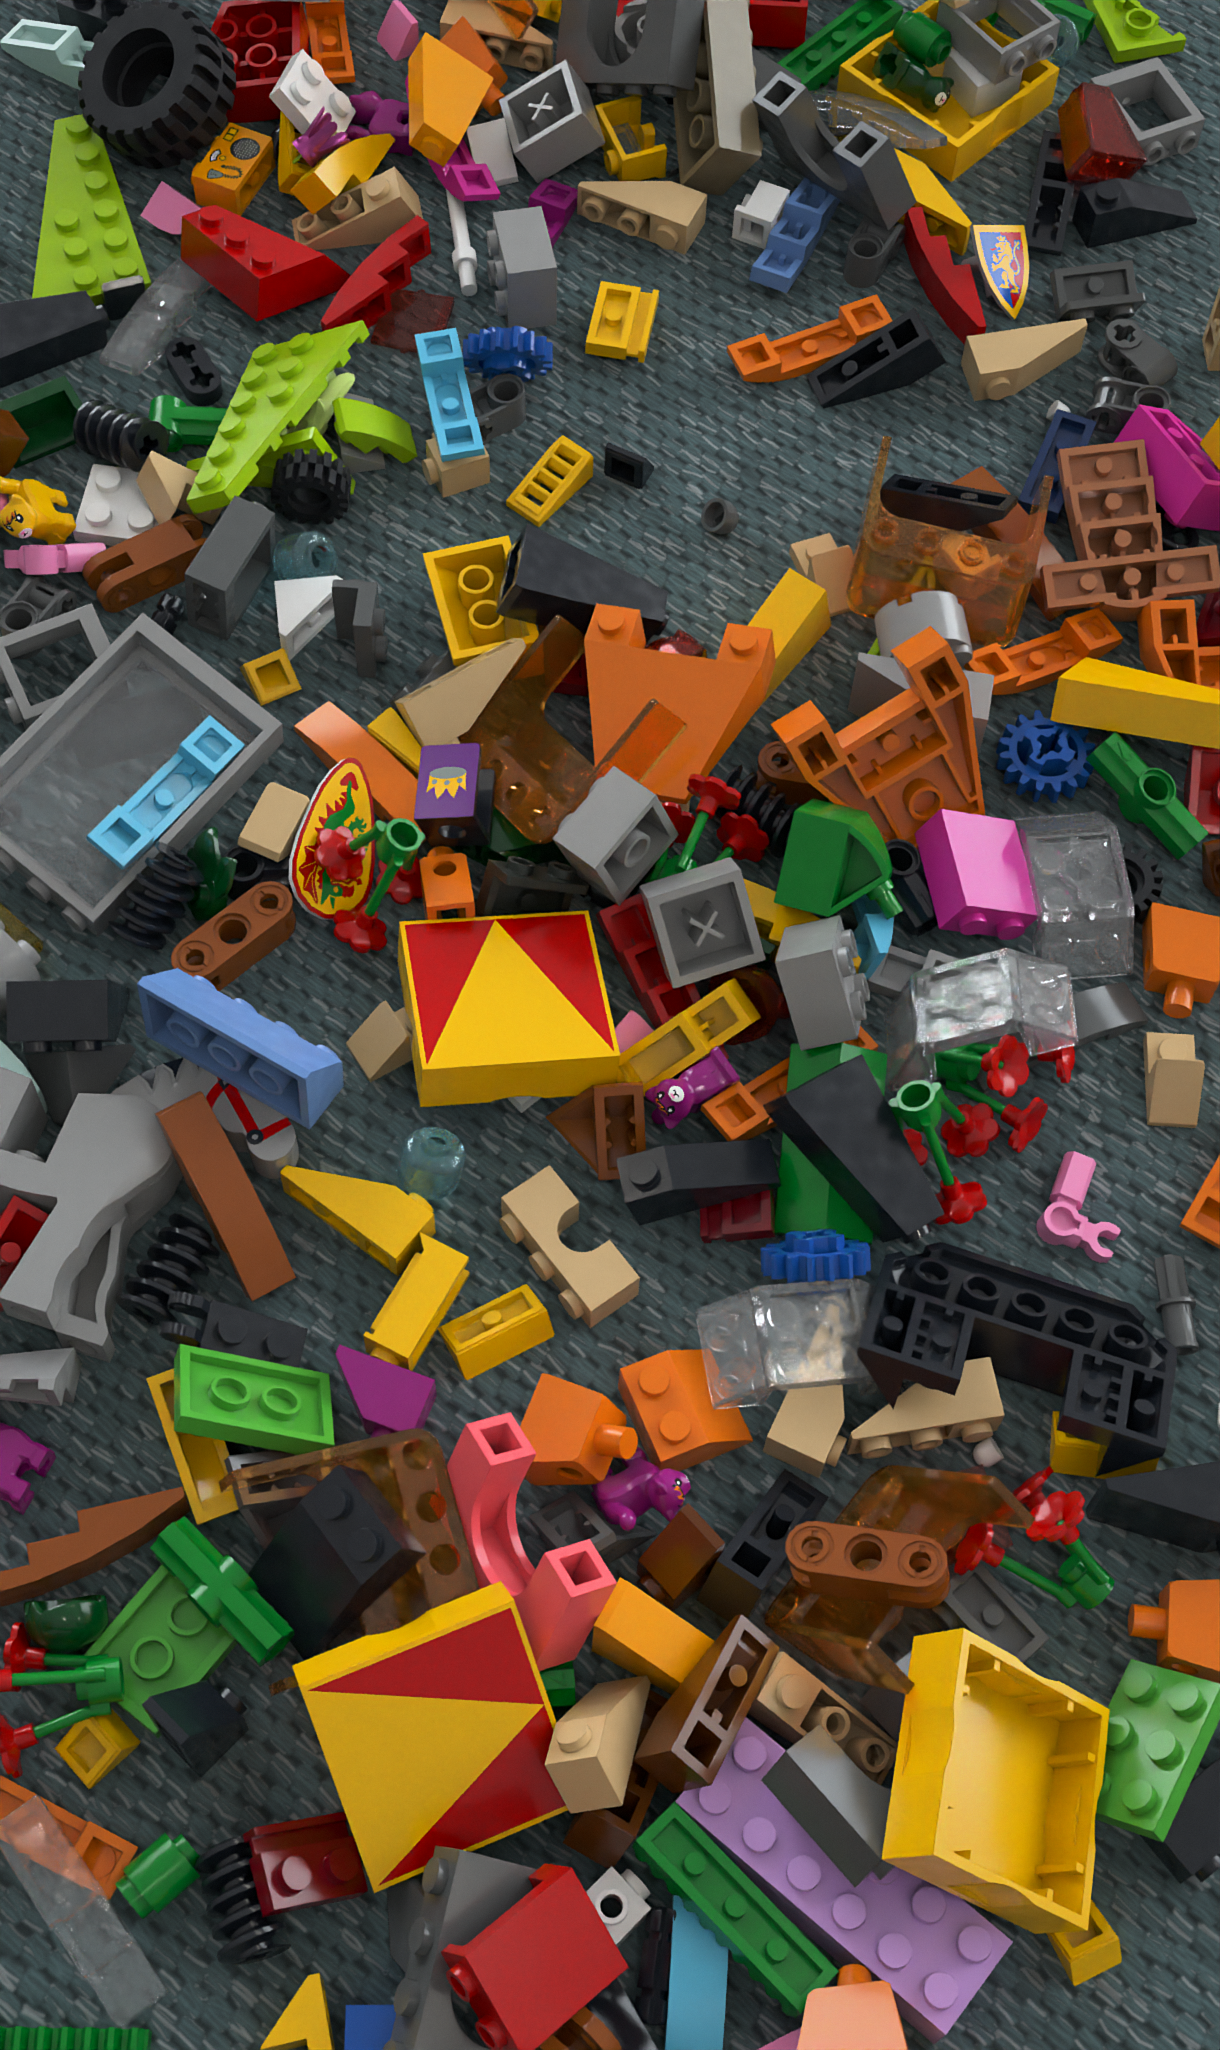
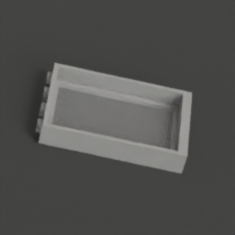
[0,612,284,937]

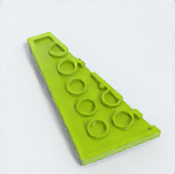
[32,114,153,306]
[186,320,370,514]

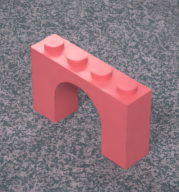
[430,1412,617,1671]

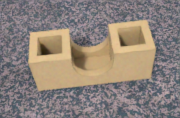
[499,1165,640,1328]

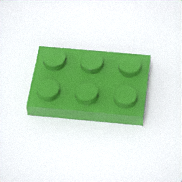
[174,1344,335,1460]
[74,1565,238,1739]
[1095,1659,1220,1843]

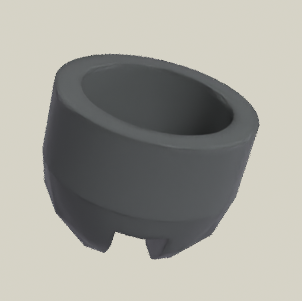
[701,498,739,535]

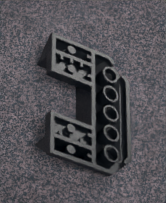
[856,1242,1178,1477]

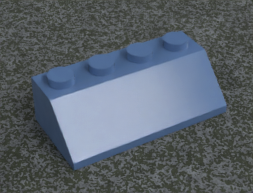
[137,968,344,1130]

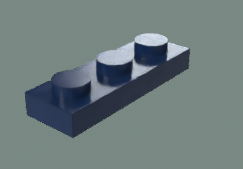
[1018,409,1097,524]

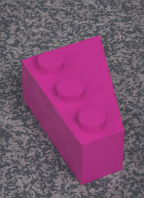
[1114,404,1220,532]

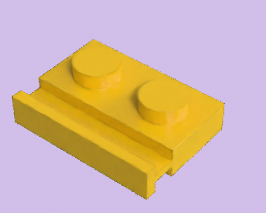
[585,281,659,363]

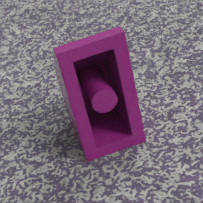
[335,1344,437,1451]

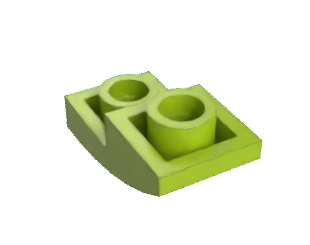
[332,397,418,463]

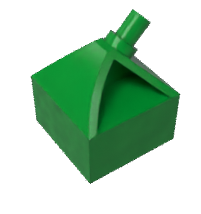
[774,798,903,920]

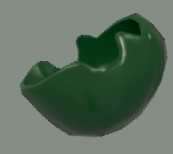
[24,1595,109,1653]

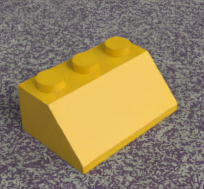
[423,535,542,680]

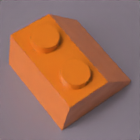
[618,1349,753,1471]

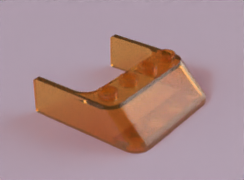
[845,435,1054,647]
[458,615,687,844]
[218,1428,479,1697]
[764,1465,1035,1694]

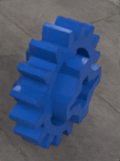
[462,325,553,383]
[996,710,1096,803]
[760,1229,871,1290]

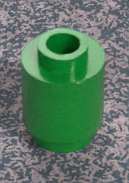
[893,11,952,68]
[115,1833,200,1919]

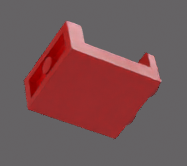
[441,1863,628,2050]

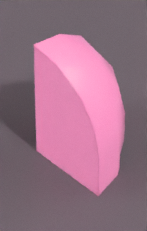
[140,181,201,235]

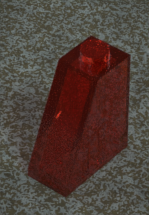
[1058,82,1148,183]

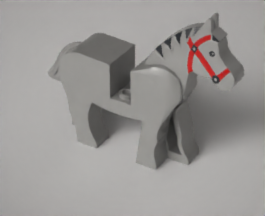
[0,1057,299,1363]

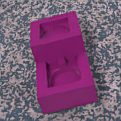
[528,178,578,248]

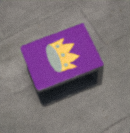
[414,743,496,847]

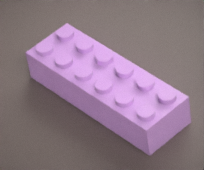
[675,1717,1013,2044]

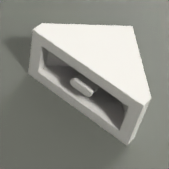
[943,48,1023,117]
[463,118,519,187]
[274,575,343,661]

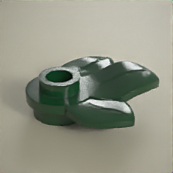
[186,827,237,921]

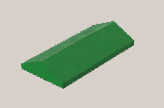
[774,1042,888,1245]

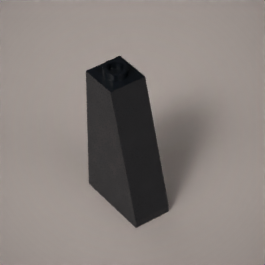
[0,291,111,389]
[495,524,669,645]
[763,1054,945,1244]

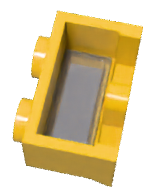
[595,96,667,181]

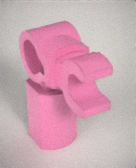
[3,542,106,575]
[1036,1151,1121,1263]

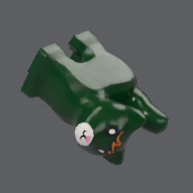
[872,41,954,113]

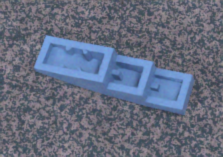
[749,177,840,293]

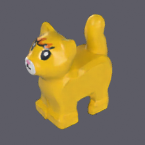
[0,476,76,545]

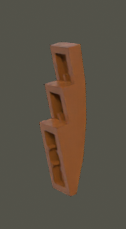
[950,466,1069,622]
[155,1091,296,1301]
[0,1486,190,1607]

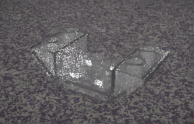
[1009,811,1135,981]
[884,948,1079,1092]
[695,1278,911,1410]

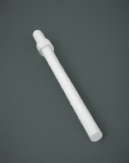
[446,189,478,296]

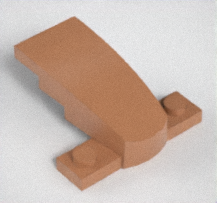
[1040,439,1220,622]

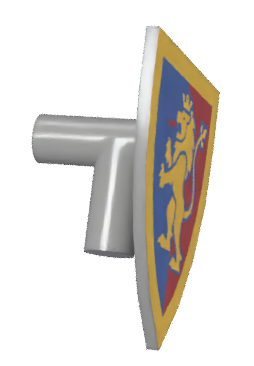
[961,225,1029,320]

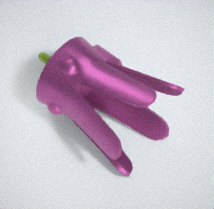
[292,106,351,168]

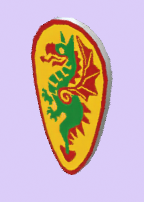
[289,757,375,920]

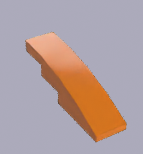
[294,701,427,844]

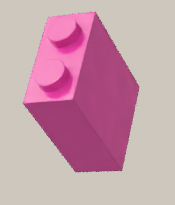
[914,809,1041,940]

